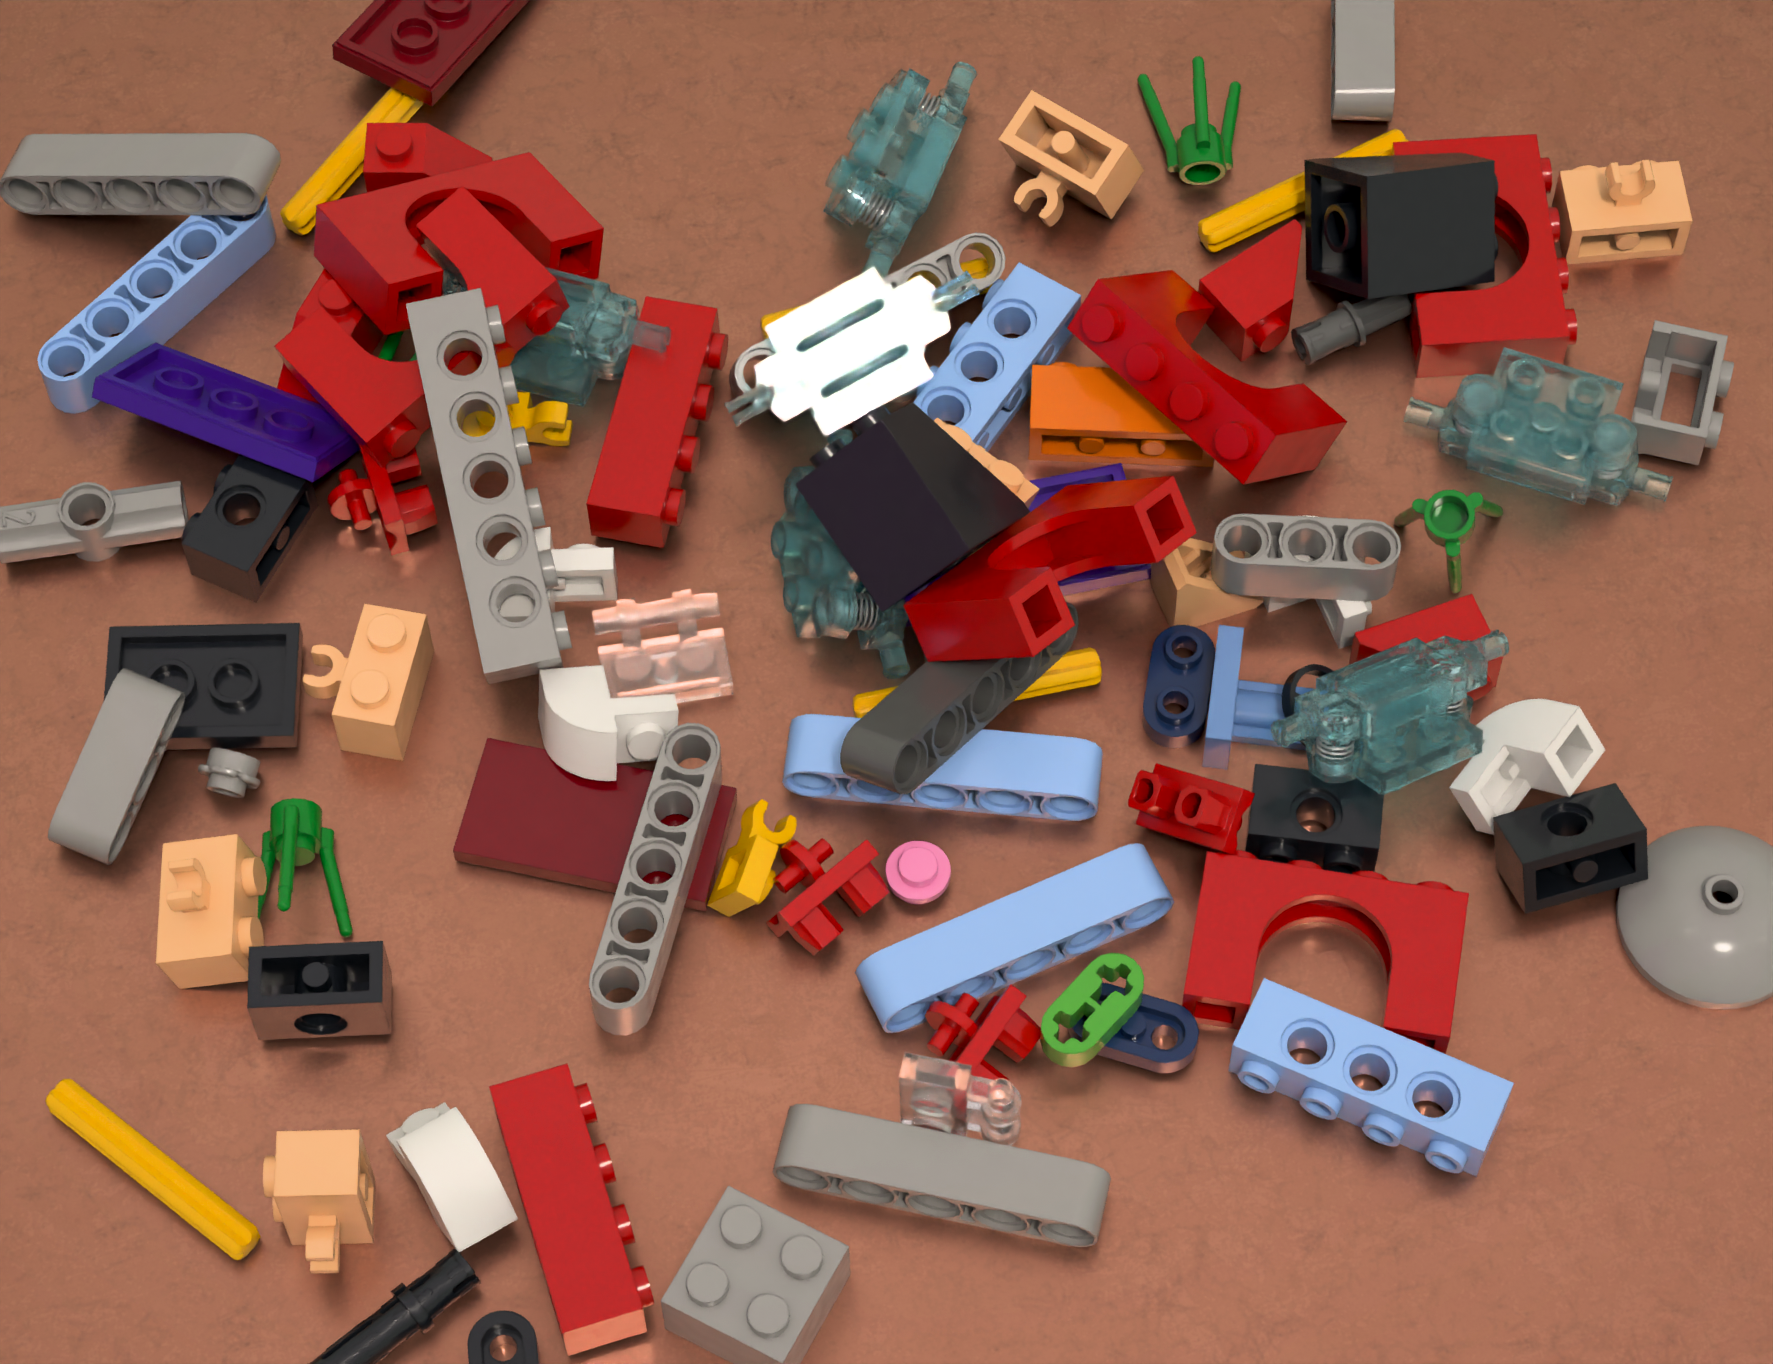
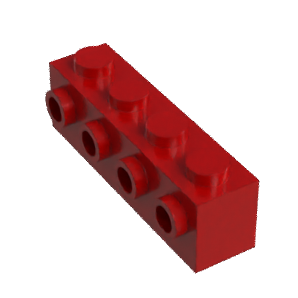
[586,296,728,548]
[489,1063,655,1356]

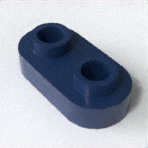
[1142,625,1215,748]
[1068,983,1199,1073]

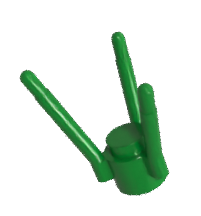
[1137,56,1241,185]
[1394,490,1503,593]
[258,798,353,938]

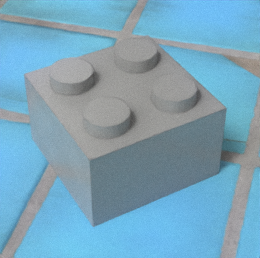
[661,1186,850,1364]

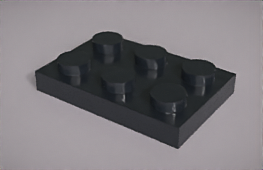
[104,623,303,750]

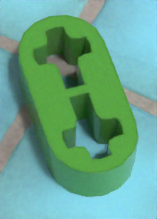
[1040,953,1144,1067]

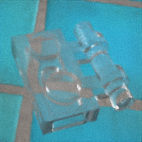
[592,589,734,703]
[899,1052,1021,1146]

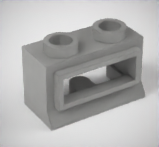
[1627,320,1734,465]

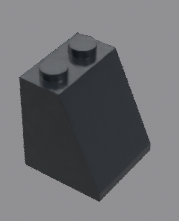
[1304,153,1498,299]
[795,402,1030,612]

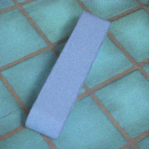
[37,195,276,414]
[782,714,1103,821]
[855,843,1174,1033]

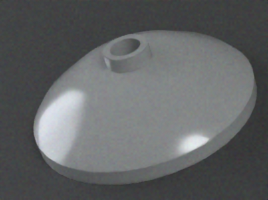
[1616,826,1773,1010]

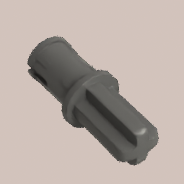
[1291,294,1412,365]

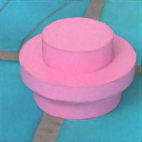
[886,841,951,905]

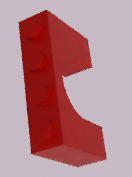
[1391,134,1577,378]
[314,152,604,335]
[274,185,570,468]
[1067,270,1348,485]
[903,476,1197,662]
[1182,850,1469,1054]

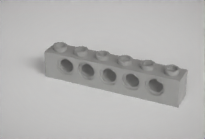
[406,288,572,684]

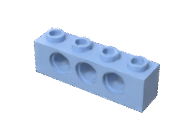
[913,262,1081,452]
[1228,978,1514,1176]

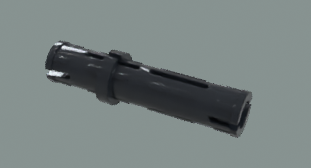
[308,1248,481,1364]

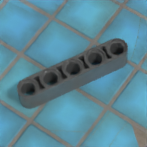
[840,602,1078,794]

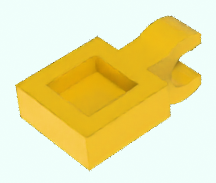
[462,392,573,446]
[707,799,797,917]

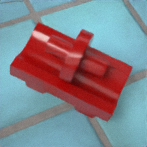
[327,444,438,556]
[1128,763,1255,855]
[766,838,890,956]
[925,984,1041,1112]

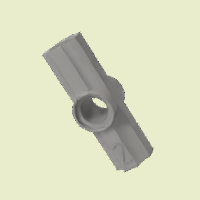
[0,481,189,564]

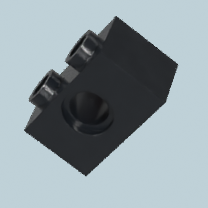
[182,454,318,603]
[1245,764,1385,874]
[1493,783,1648,914]
[247,941,392,1040]

